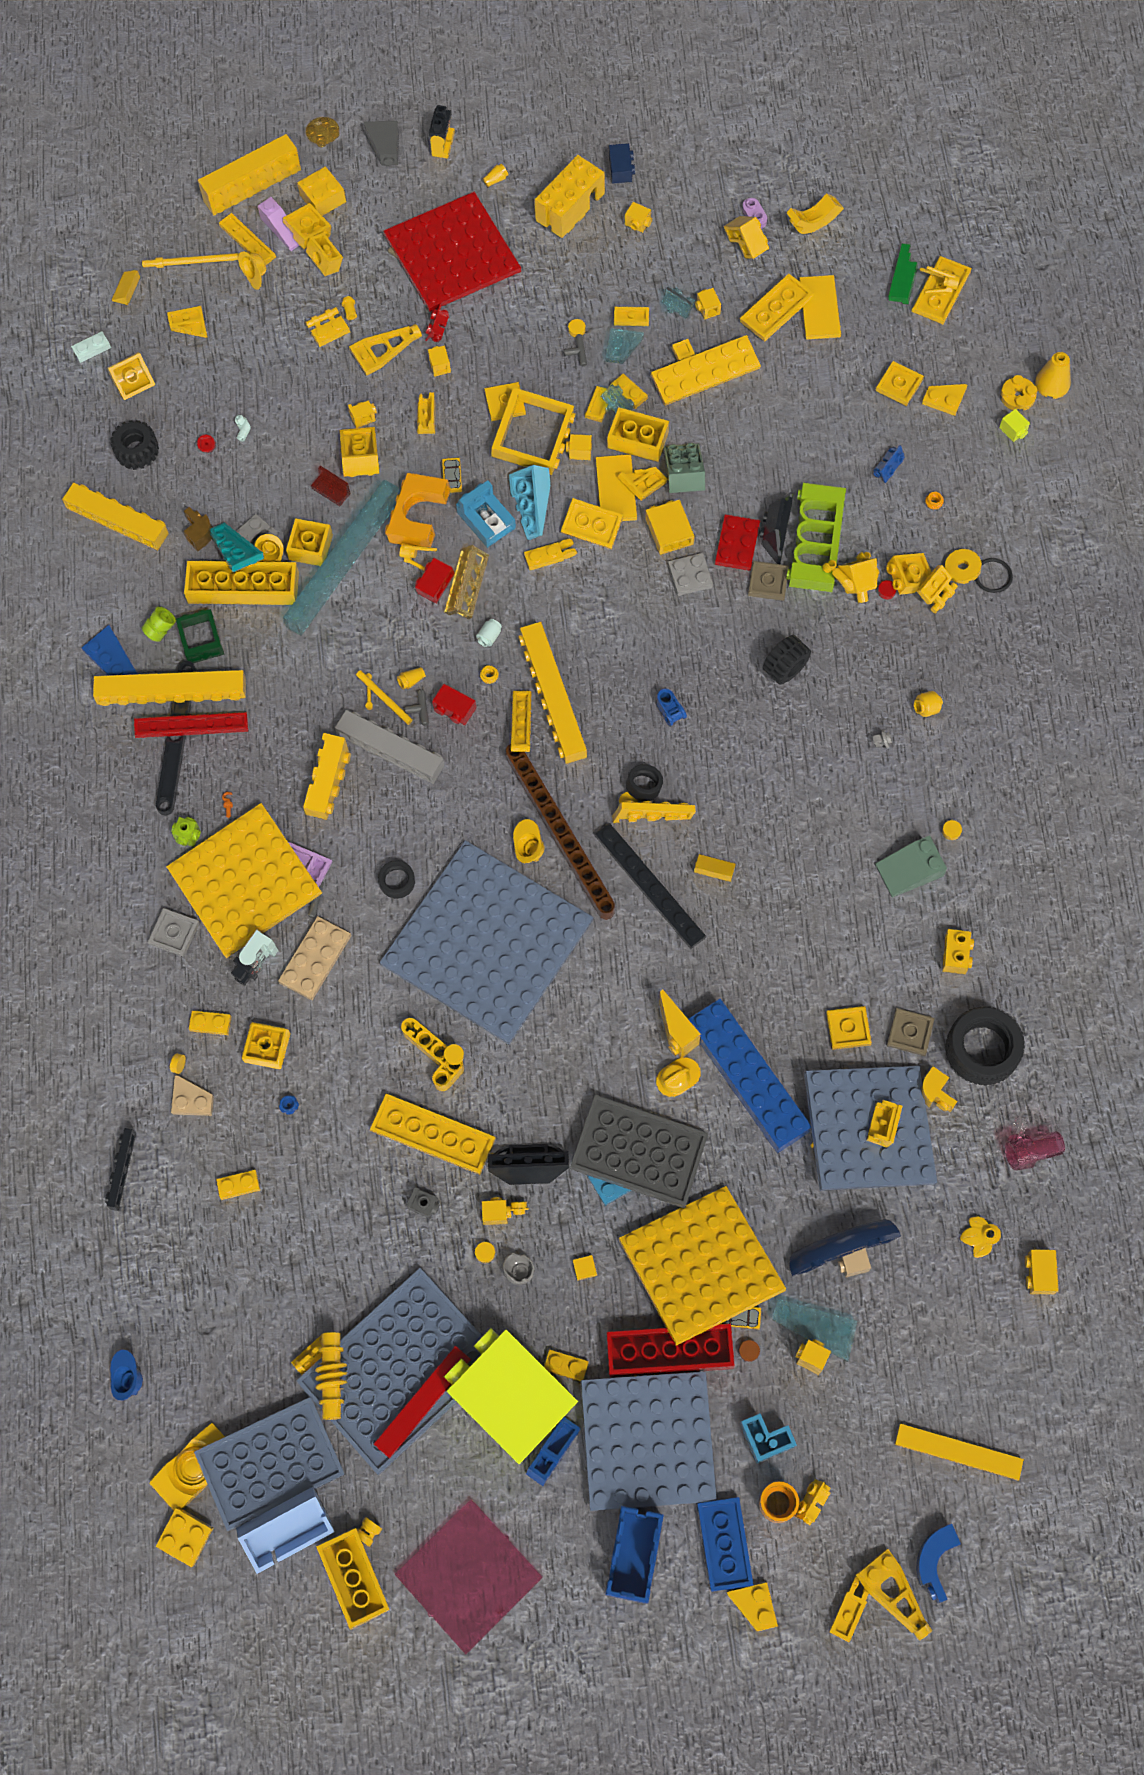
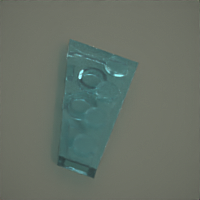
[772,1299,858,1362]

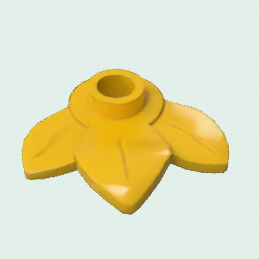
[960,1216,1001,1258]

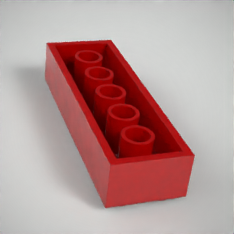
[607,1324,735,1377]

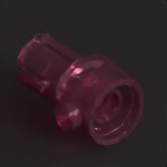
[1005,1131,1065,1171]

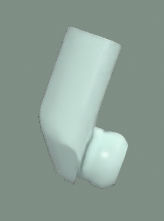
[235,415,251,442]

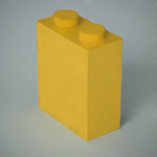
[645,500,694,555]

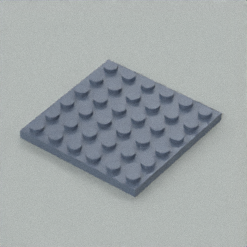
[804,1066,937,1191]
[581,1372,717,1511]

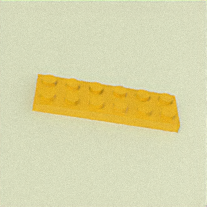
[651,335,761,406]
[370,1094,496,1175]

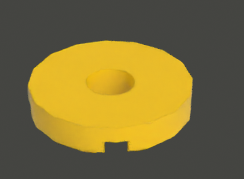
[945,549,982,584]

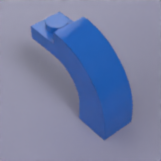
[916,1524,961,1603]

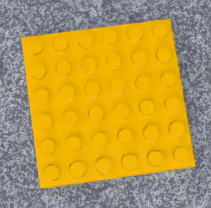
[166,803,322,958]
[619,1186,786,1345]

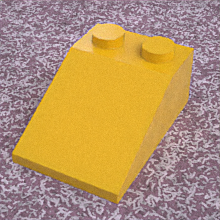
[340,427,379,477]
[659,990,701,1058]

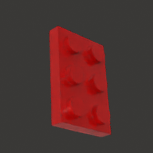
[715,514,760,571]

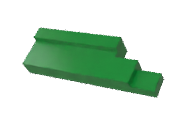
[888,243,918,304]

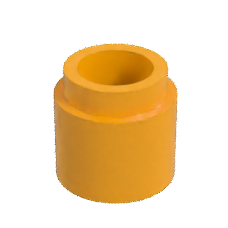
[759,1482,799,1523]

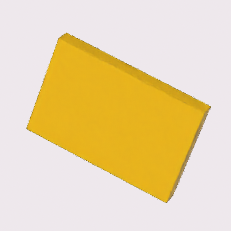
[561,498,624,550]

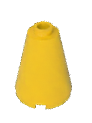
[1035,352,1071,399]

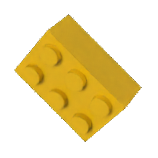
[607,407,669,462]

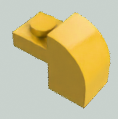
[921,1066,958,1112]

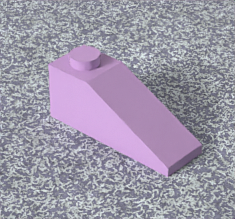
[258,197,300,251]

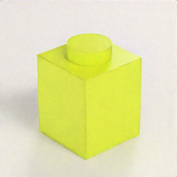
[999,409,1030,442]

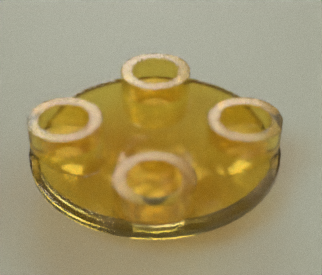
[306,117,340,147]

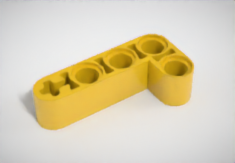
[401,1018,464,1091]

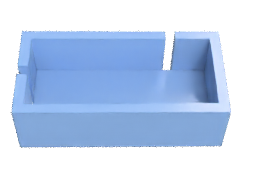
[236,1487,334,1574]

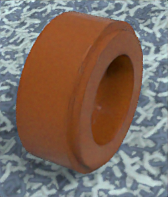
[739,1340,760,1362]

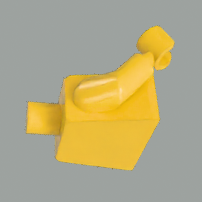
[822,552,879,603]

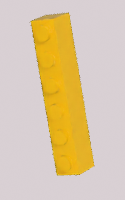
[62,483,169,551]

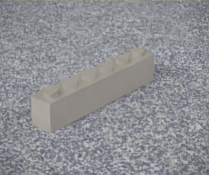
[335,710,444,784]

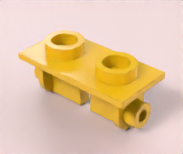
[291,1334,322,1375]
[794,1479,831,1526]

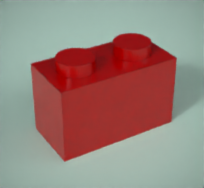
[415,558,455,604]
[432,684,477,725]

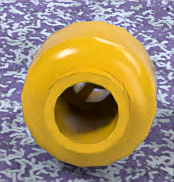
[914,691,943,717]

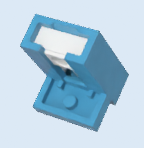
[456,480,516,548]

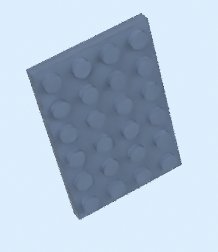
[194,1397,345,1532]

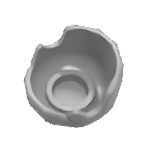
[503,1253,535,1285]

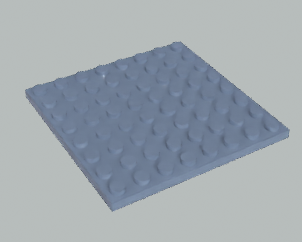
[380,840,594,1045]

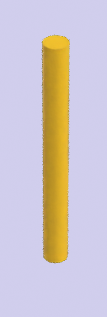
[356,670,413,725]

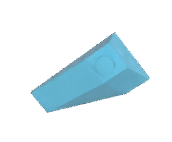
[509,465,551,540]

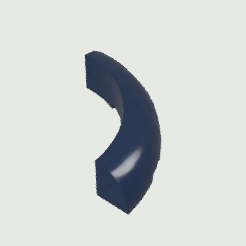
[789,1219,901,1276]

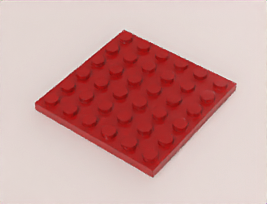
[383,191,521,312]

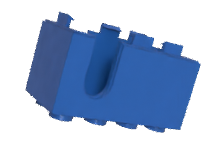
[605,1506,664,1604]

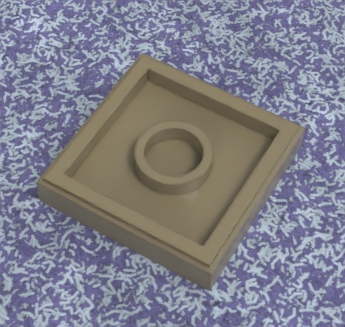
[748,561,789,601]
[887,1008,935,1056]

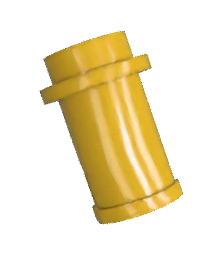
[342,296,357,320]

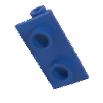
[873,445,905,483]

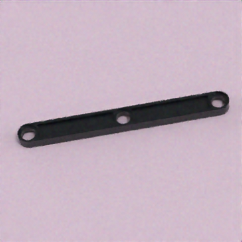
[156,661,196,816]

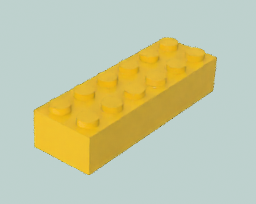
[198,134,301,216]
[184,561,299,605]

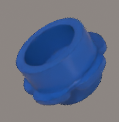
[279,1095,299,1115]

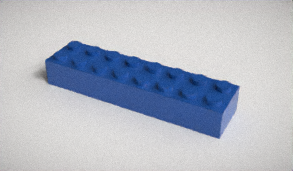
[688,998,811,1154]

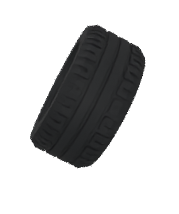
[945,1006,1025,1086]

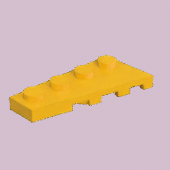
[612,800,696,823]

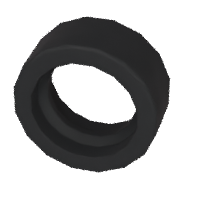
[626,764,663,801]
[378,860,415,899]

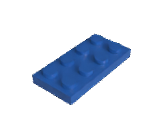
[697,1497,754,1592]

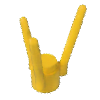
[920,266,960,294]
[400,543,437,571]

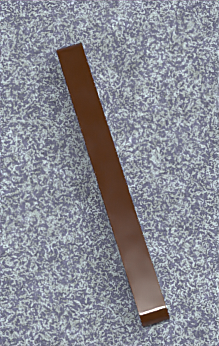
[506,744,615,920]

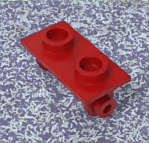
[425,304,449,342]

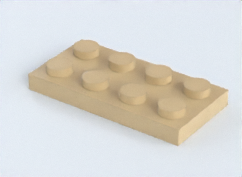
[278,916,351,1001]

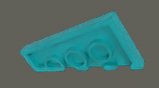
[210,523,264,572]

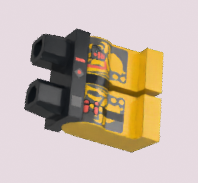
[429,105,455,158]

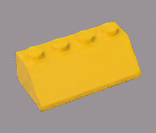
[316,1528,390,1630]

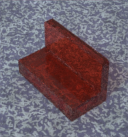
[311,466,351,507]

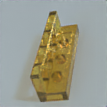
[444,545,489,619]

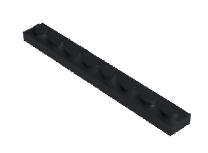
[595,823,706,949]

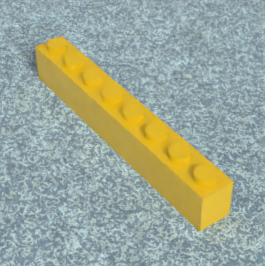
[518,622,587,764]
[93,670,246,706]

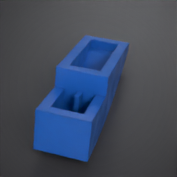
[526,1417,581,1486]

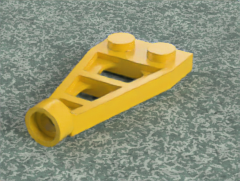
[349,324,422,376]
[856,1549,932,1640]

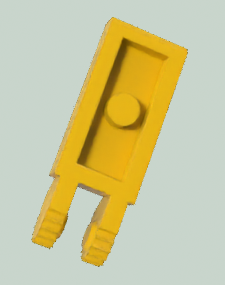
[524,539,577,571]
[829,1576,869,1642]

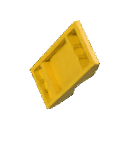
[149,1423,225,1511]

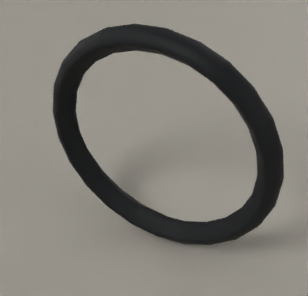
[975,558,1013,593]

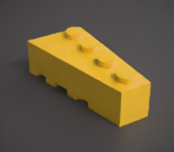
[303,733,351,820]

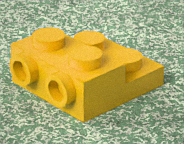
[283,203,331,249]
[886,553,932,595]

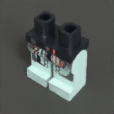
[231,930,278,986]

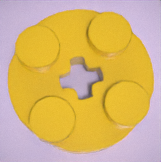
[1001,375,1037,411]

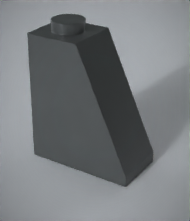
[364,121,399,166]

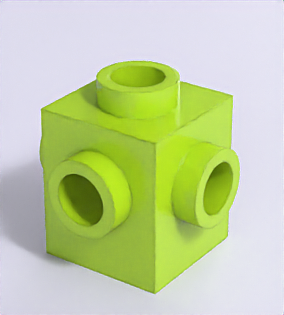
[171,817,201,847]

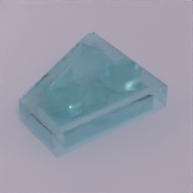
[606,328,644,364]

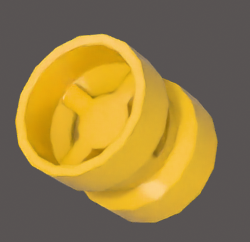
[357,1516,382,1547]

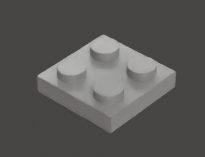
[668,553,713,596]
[148,908,200,957]

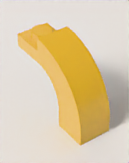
[787,193,844,234]

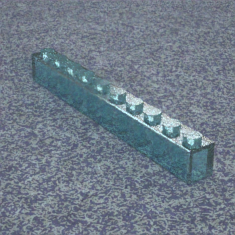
[283,480,400,636]

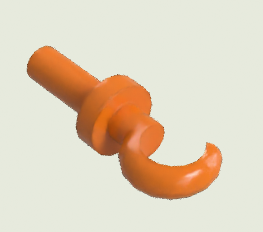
[222,792,233,818]

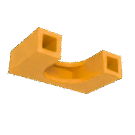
[385,473,451,547]

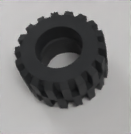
[110,420,159,470]
[763,635,811,685]

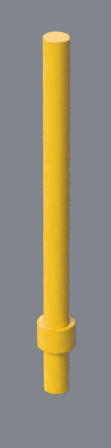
[142,253,240,268]

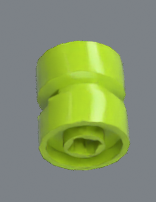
[142,607,176,642]

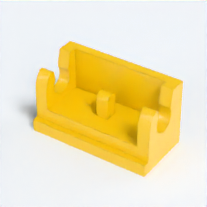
[417,392,436,434]
[866,1100,903,1148]

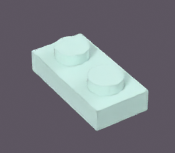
[71,332,111,363]

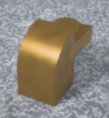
[184,507,212,551]

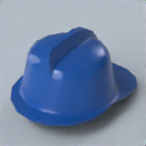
[110,1350,143,1401]

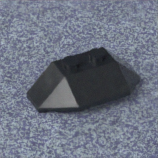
[760,492,794,564]
[488,1144,569,1185]

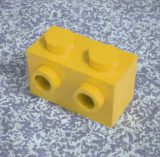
[942,929,974,974]
[795,1339,831,1375]

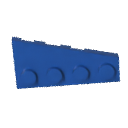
[82,625,138,676]

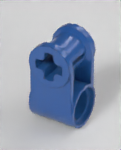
[657,689,687,727]

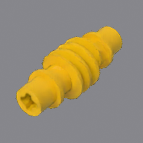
[315,1332,347,1420]

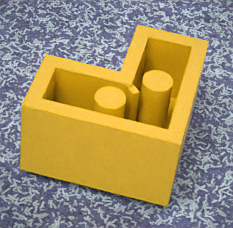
[723,216,769,259]

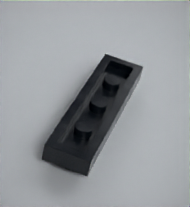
[105,1128,136,1211]

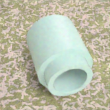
[476,619,502,647]

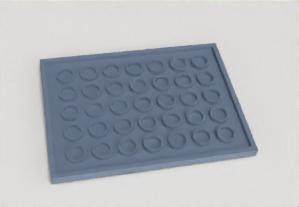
[297,1268,483,1476]

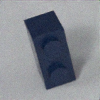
[609,143,635,184]

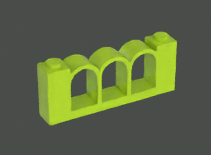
[786,483,846,592]

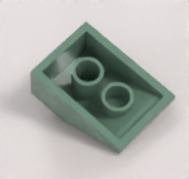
[875,836,947,898]

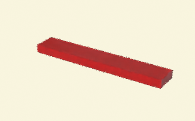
[134,712,248,738]
[373,1346,471,1459]

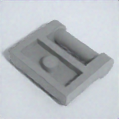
[236,514,278,545]

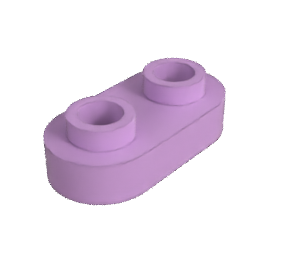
[742,198,767,229]

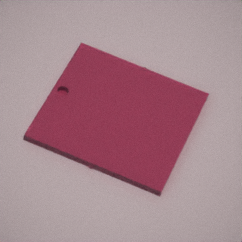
[395,1499,543,1655]

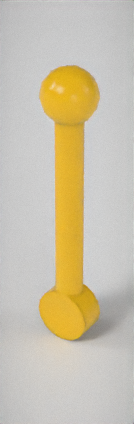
[365,673,373,710]

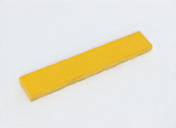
[895,1424,1024,1481]

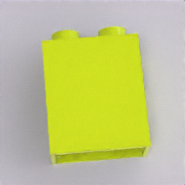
[444,1328,578,1464]

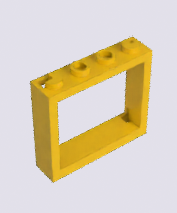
[491,387,576,475]

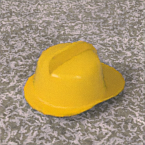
[238,251,266,290]
[254,534,283,562]
[513,819,545,863]
[656,1058,701,1097]

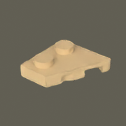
[171,1076,214,1116]

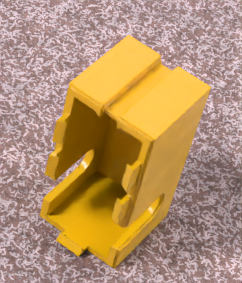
[534,155,605,238]

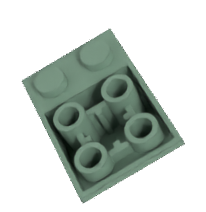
[664,443,705,493]

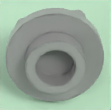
[873,729,892,748]

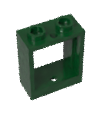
[176,609,225,663]

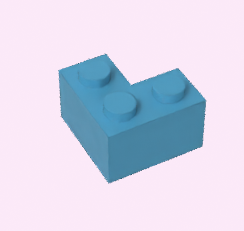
[740,1413,797,1464]

